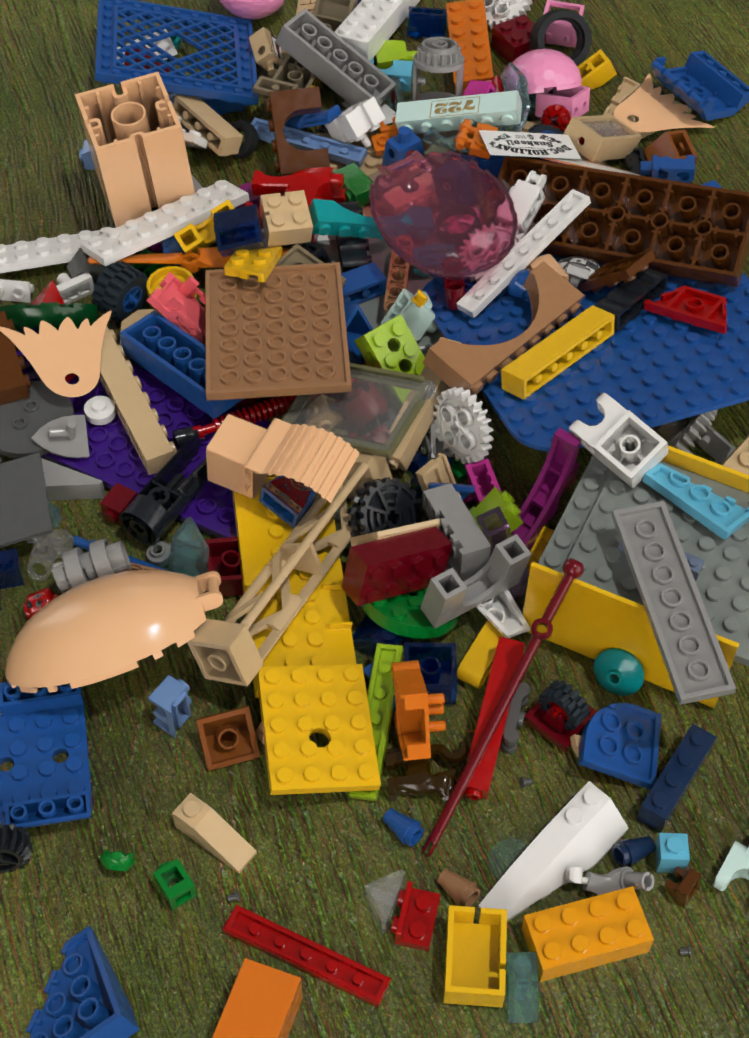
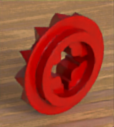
[540,104,571,132]

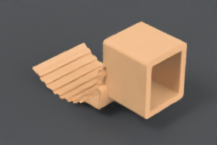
[206,414,360,503]

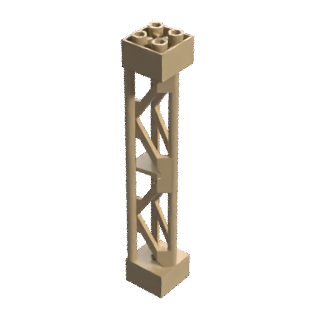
[187,451,393,686]

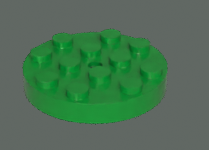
[362,587,460,639]

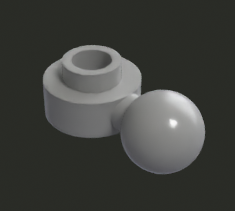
[146,533,190,567]

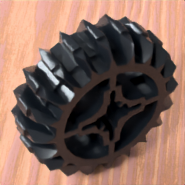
[0,822,32,874]

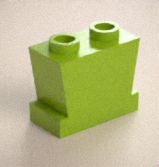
[469,486,523,549]

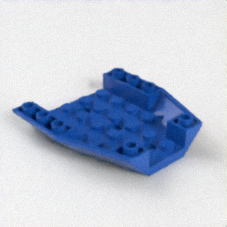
[0,682,93,829]

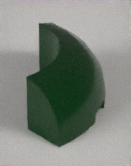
[0,302,98,335]

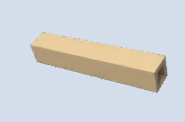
[385,337,462,471]

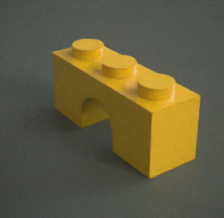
[173,199,243,254]

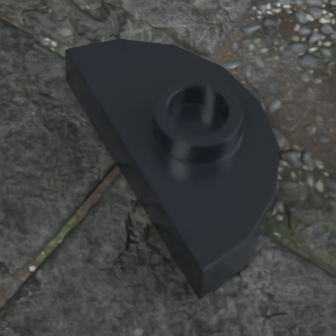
[625,147,649,177]

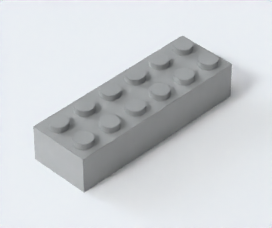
[275,8,397,107]

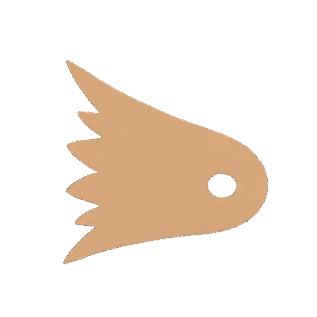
[613,73,715,132]
[0,311,112,397]

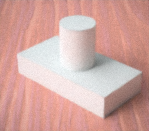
[56,272,94,304]

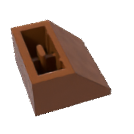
[643,129,698,167]

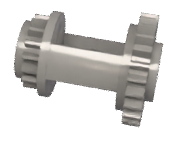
[408,37,464,102]

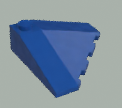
[26,926,140,1038]

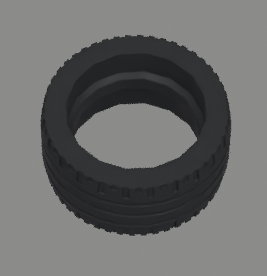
[530,9,592,65]

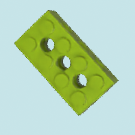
[354,314,425,412]

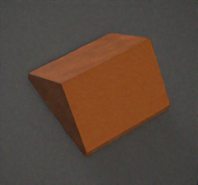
[196,706,260,771]

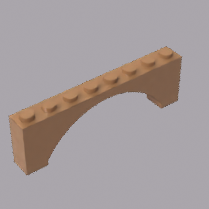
[423,261,585,395]

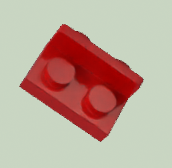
[391,881,441,952]

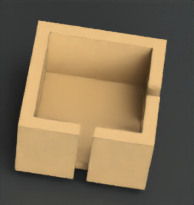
[259,190,313,247]

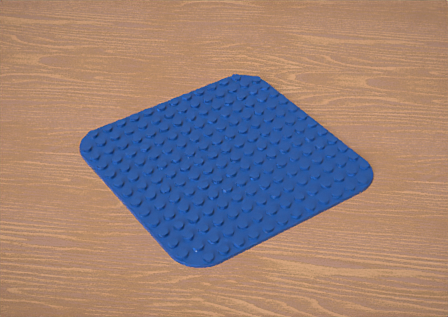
[422,253,749,452]

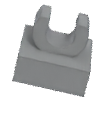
[566,261,590,288]

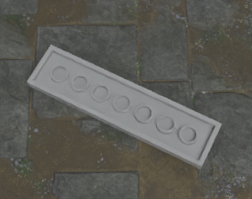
[612,501,736,705]

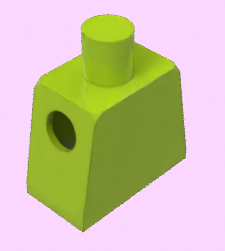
[374,40,417,69]

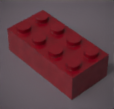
[341,526,453,606]

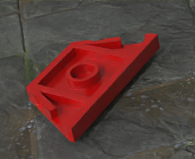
[644,285,727,334]

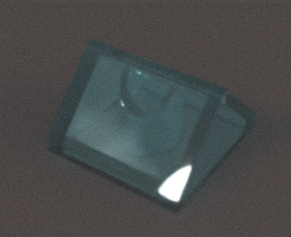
[169,517,209,577]

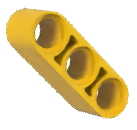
[456,620,510,689]

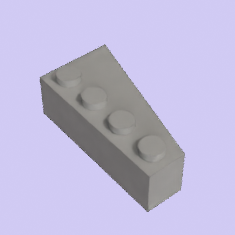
[422,483,491,582]

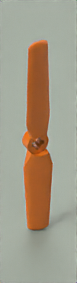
[88,247,289,273]

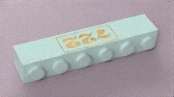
[395,90,522,134]

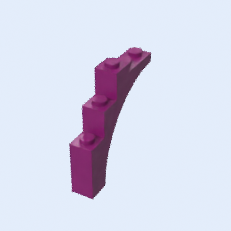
[490,428,581,557]

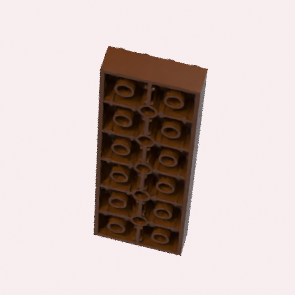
[481,156,749,287]

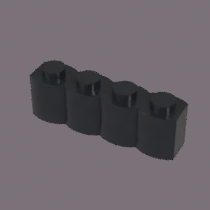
[335,201,372,273]
[595,268,668,331]

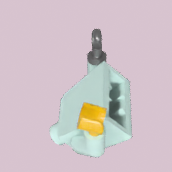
[381,288,437,348]

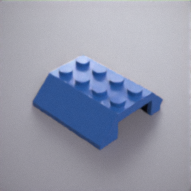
[651,50,749,121]

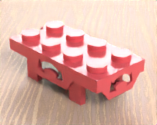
[146,272,206,346]

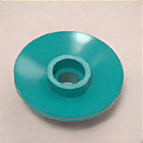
[593,648,644,696]

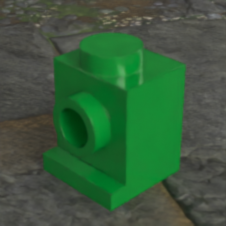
[153,858,197,911]

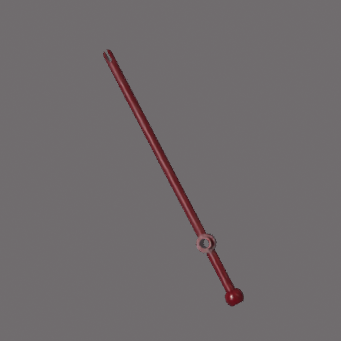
[422,558,584,857]

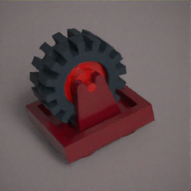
[524,680,598,753]

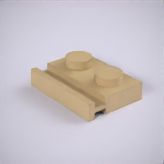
[415,453,456,492]

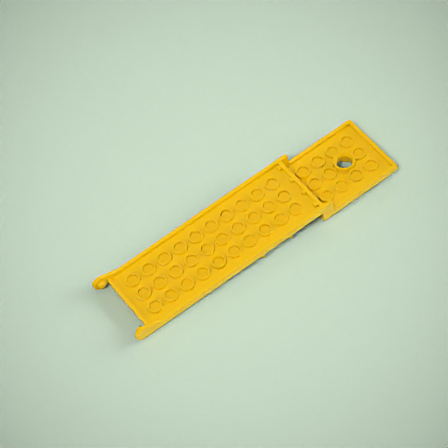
[232,474,381,795]

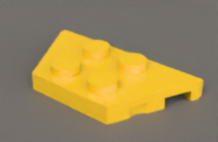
[224,246,283,282]

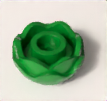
[100,850,136,871]

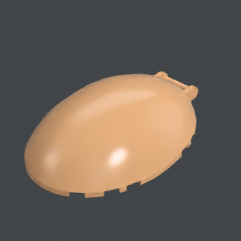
[5,570,223,693]

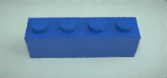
[341,262,386,305]

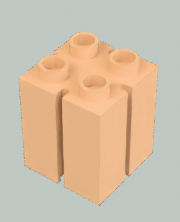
[75,72,195,227]

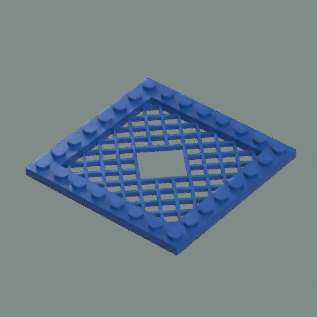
[94,0,259,106]

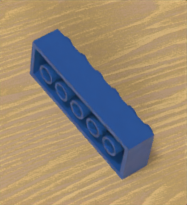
[119,311,243,419]

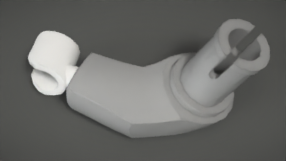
[566,866,654,896]

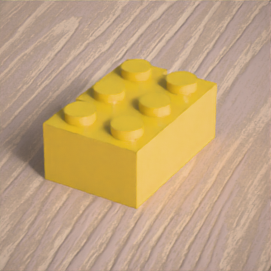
[443,905,507,1008]

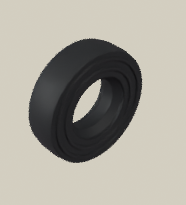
[230,120,258,158]

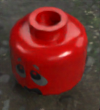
[23,587,60,619]

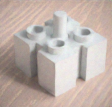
[324,97,386,148]

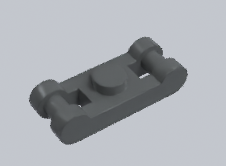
[501,682,530,754]

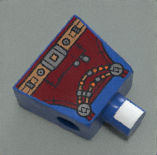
[259,475,318,528]

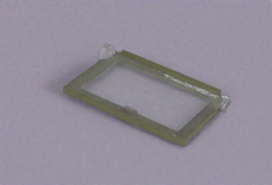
[281,363,436,458]

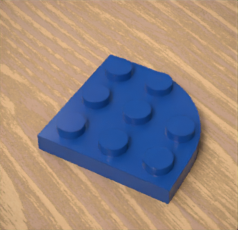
[578,703,662,790]

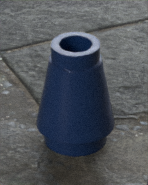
[612,836,656,867]

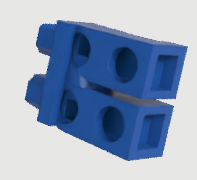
[639,155,695,184]

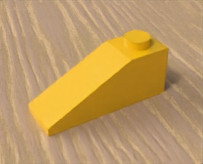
[577,49,617,90]

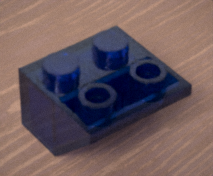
[213,204,266,257]

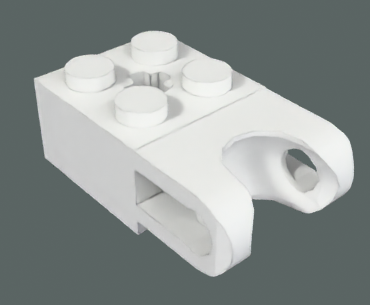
[568,393,668,489]

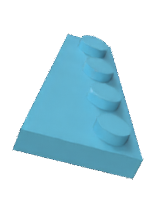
[642,463,749,540]

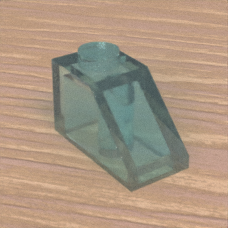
[505,952,538,1023]

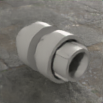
[52,538,131,593]

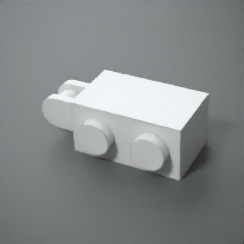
[498,170,547,234]

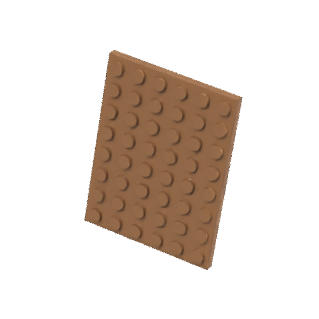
[205,262,352,401]

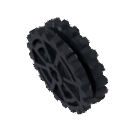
[347,477,425,537]

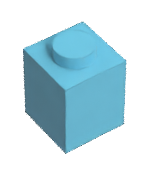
[655,833,690,873]

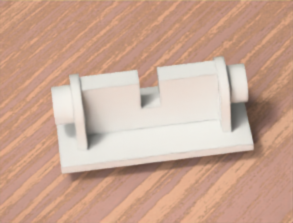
[0,279,34,303]

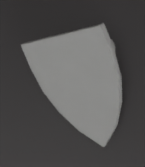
[31,415,89,458]

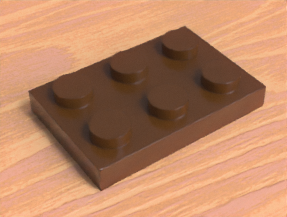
[578,250,656,292]

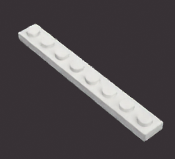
[456,189,591,318]

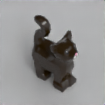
[385,742,468,802]

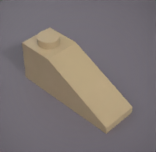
[172,792,257,874]

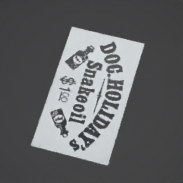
[479,130,582,160]

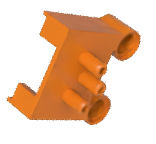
[391,660,446,761]

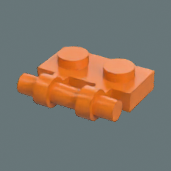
[455,119,498,159]

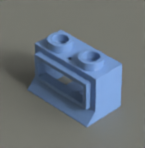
[148,675,192,739]

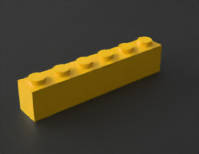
[501,305,615,400]

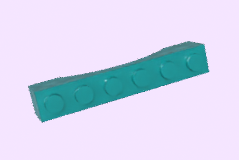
[308,199,436,242]

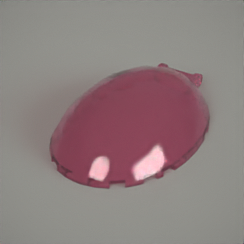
[369,150,518,280]

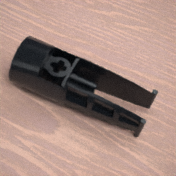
[120,430,208,545]

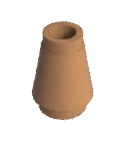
[437,869,480,907]

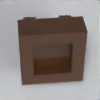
[665,866,702,908]

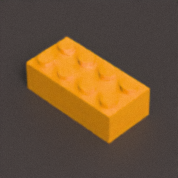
[521,886,654,982]

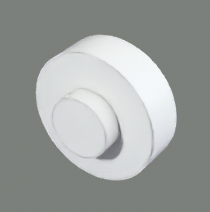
[84,396,116,425]

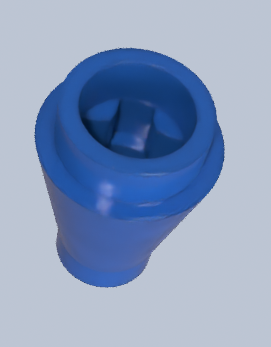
[383,808,424,846]

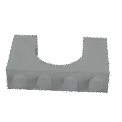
[420,534,532,629]

